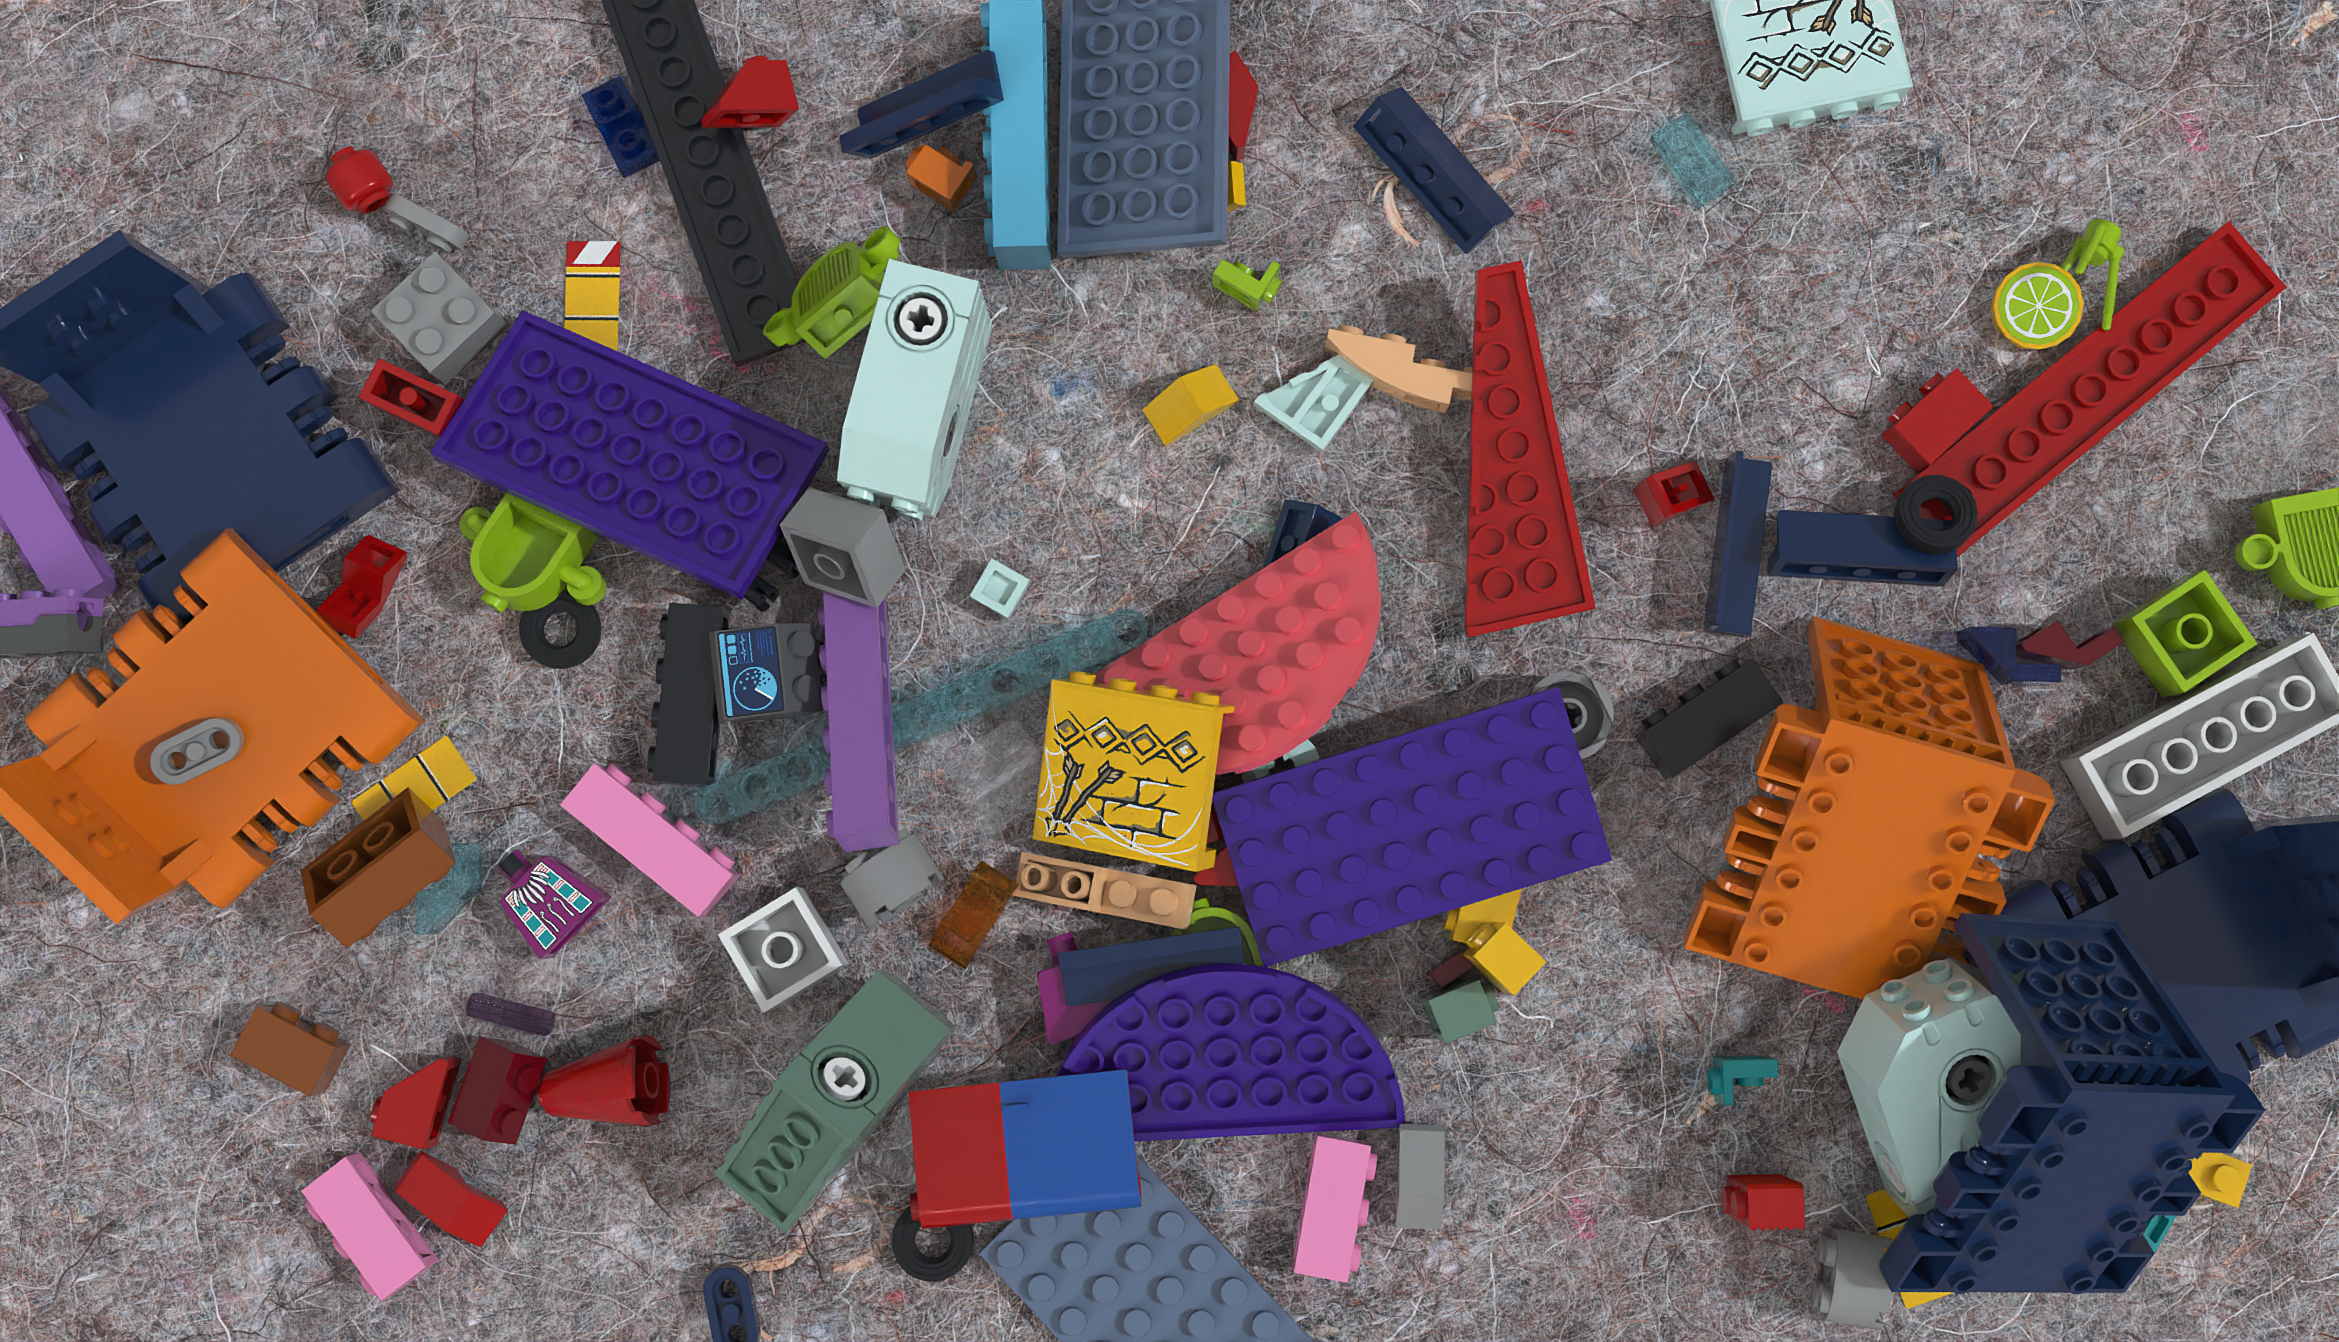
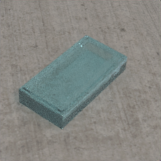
[1649,112,1737,210]

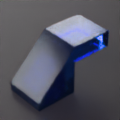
[1957,626,2061,686]

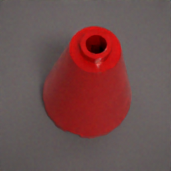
[537,1035,671,1127]

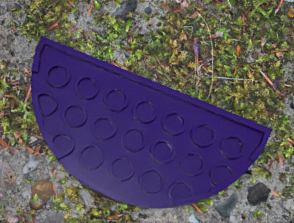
[1055,964,1405,1142]

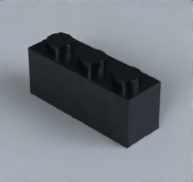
[1635,658,1784,780]

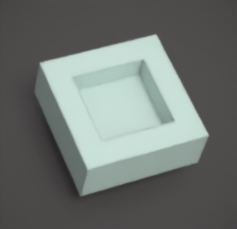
[970,558,1031,620]

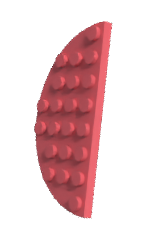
[1094,511,1382,775]

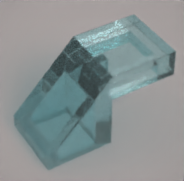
[416,843,483,935]

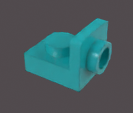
[1707,1055,1778,1106]

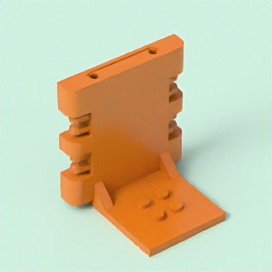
[0,528,426,925]
[1683,616,2055,1000]

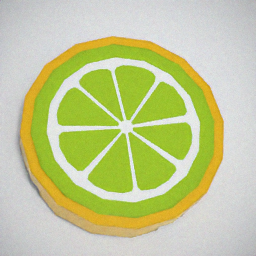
[1990,262,2084,351]

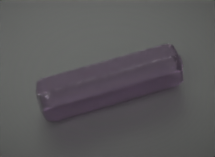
[465,993,556,1036]

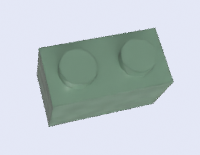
[1419,977,1499,1044]

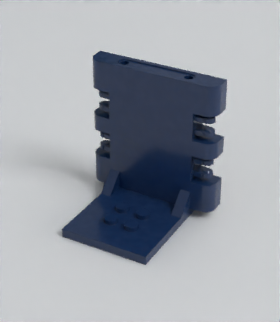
[0,230,400,625]
[2000,788,2339,1085]
[1879,913,2266,1294]

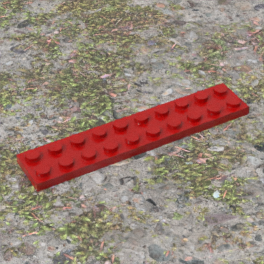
[1892,221,2287,557]

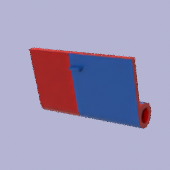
[908,1069,1142,1229]

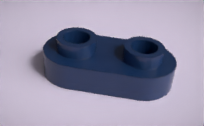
[703,1265,761,1342]

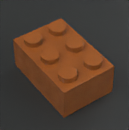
[300,787,456,948]

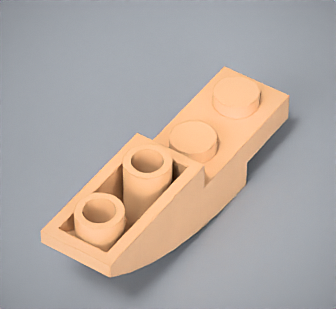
[1325,326,1472,413]
[1013,852,1197,930]

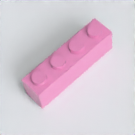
[560,763,740,917]

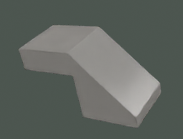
[1395,1124,1445,1229]

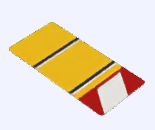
[564,241,621,351]

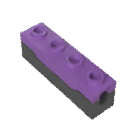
[0,588,103,659]

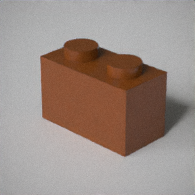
[230,1001,350,1097]

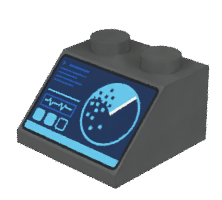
[709,623,823,722]

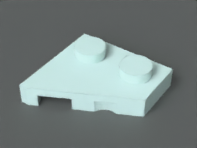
[1254,355,1374,453]

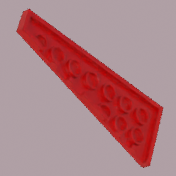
[1464,260,1596,637]

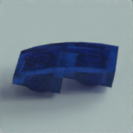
[582,76,660,178]

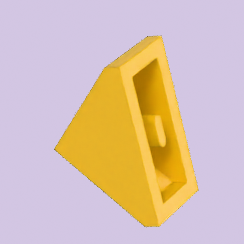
[1142,364,1239,447]

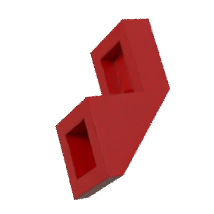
[317,535,407,639]
[393,1151,508,1248]

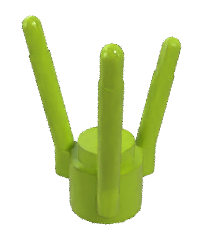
[2060,219,2125,331]

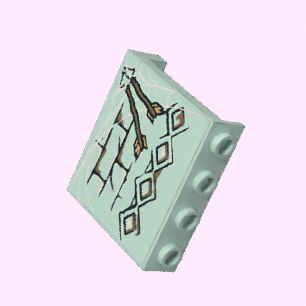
[1701,0,1913,137]

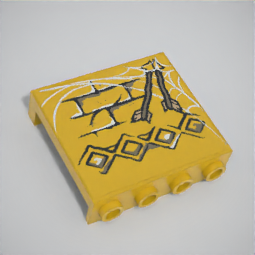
[1032,671,1235,872]

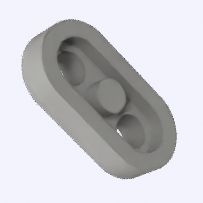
[384,193,470,254]
[150,717,245,785]

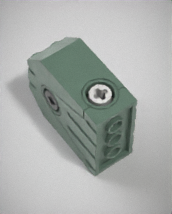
[714,969,956,1234]

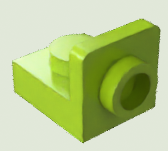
[1212,259,1283,312]

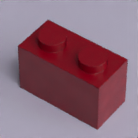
[448,1036,547,1145]

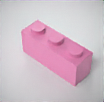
[1292,1132,1377,1283]
[301,1153,439,1301]

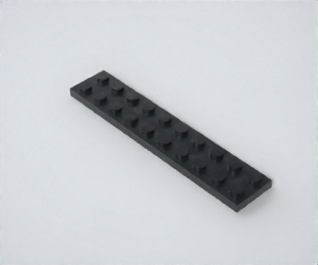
[602,0,806,367]

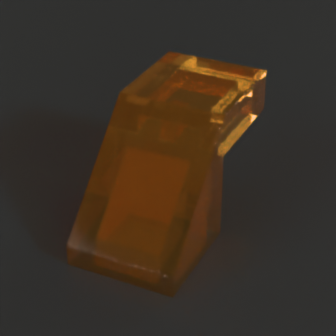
[928,860,1019,969]

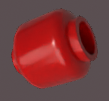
[325,146,393,215]

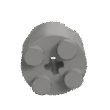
[1524,671,1614,760]
[840,828,945,930]
[1811,1228,1893,1330]

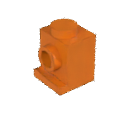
[906,144,977,212]

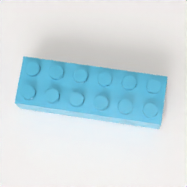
[981,0,1051,270]

